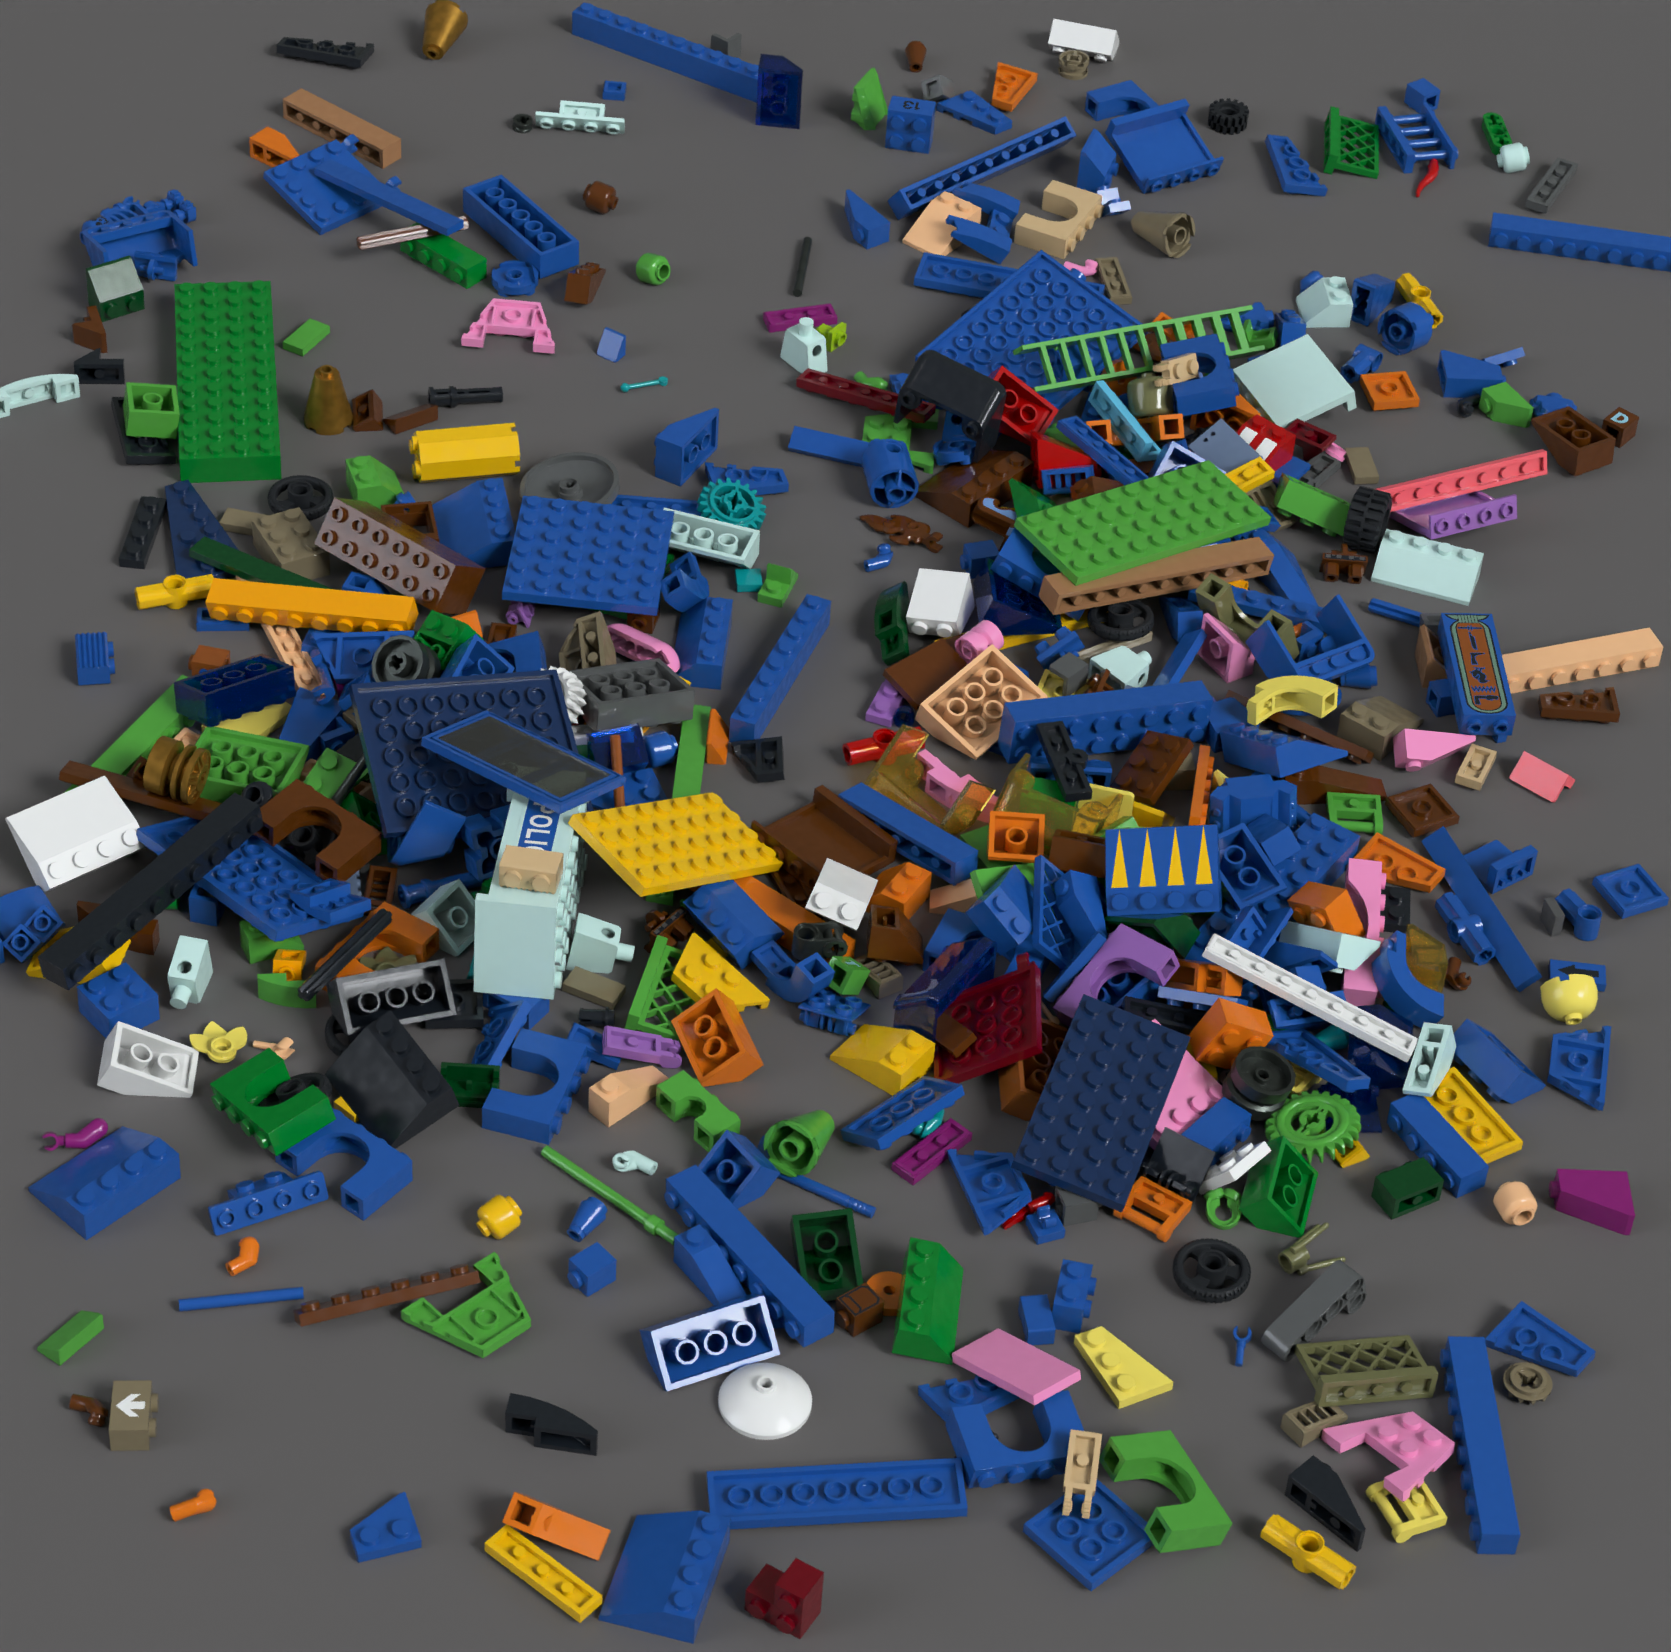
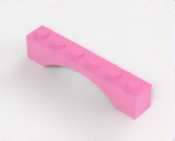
[1340,858,1386,1009]

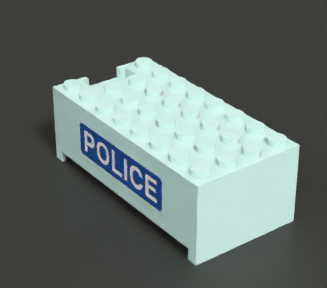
[473,767,589,1000]

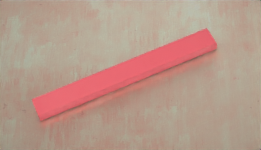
[1376,449,1547,512]

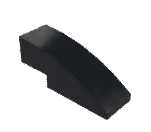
[505,1393,598,1456]

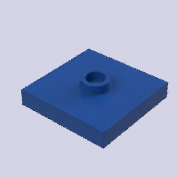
[1592,864,1669,919]

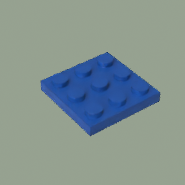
[1023,1479,1154,1591]

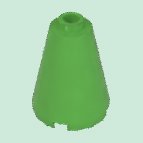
[763,1110,835,1177]

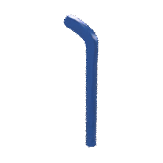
[757,1135,876,1218]

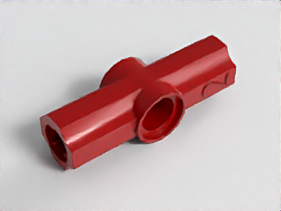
[843,726,925,766]

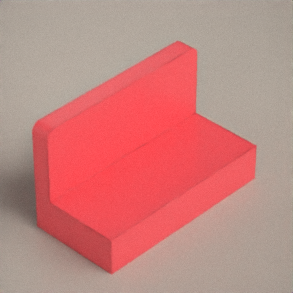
[1509,751,1575,803]

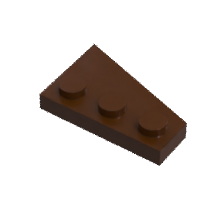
[1538,687,1620,723]

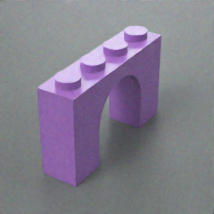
[1053,923,1180,1027]

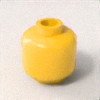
[476,1195,522,1240]

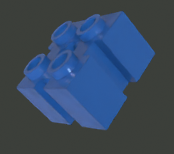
[460,804,510,881]

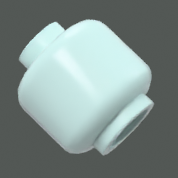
[1496,143,1530,173]

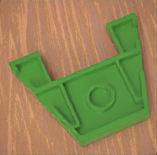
[862,409,939,474]
[401,1252,531,1358]

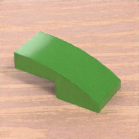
[257,973,316,1008]

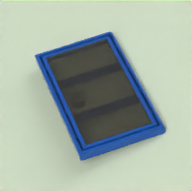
[421,710,626,814]

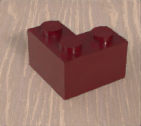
[744,1558,824,1639]

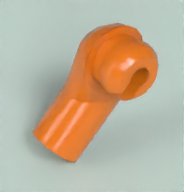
[170,1489,217,1522]

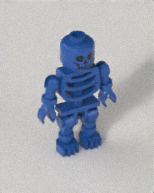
[80,189,197,245]

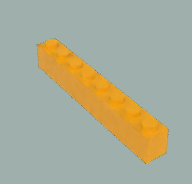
[205,578,418,633]

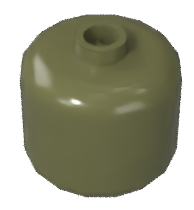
[1127,373,1175,419]

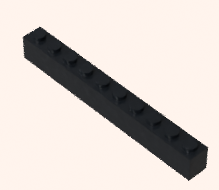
[38,793,264,990]

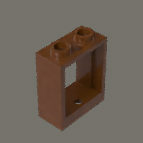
[381,501,439,542]

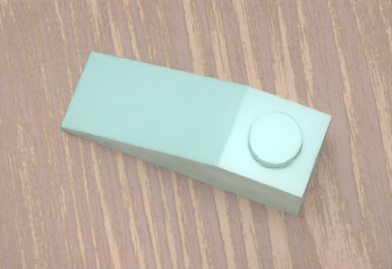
[1402,1022,1456,1097]

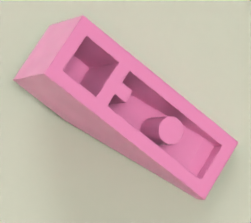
[1393,729,1476,772]

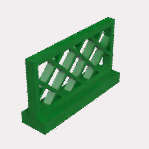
[1323,106,1379,179]

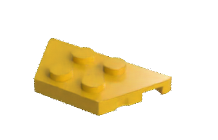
[671,932,770,1012]

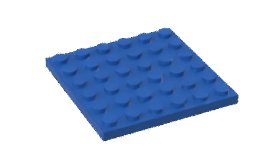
[502,496,674,616]

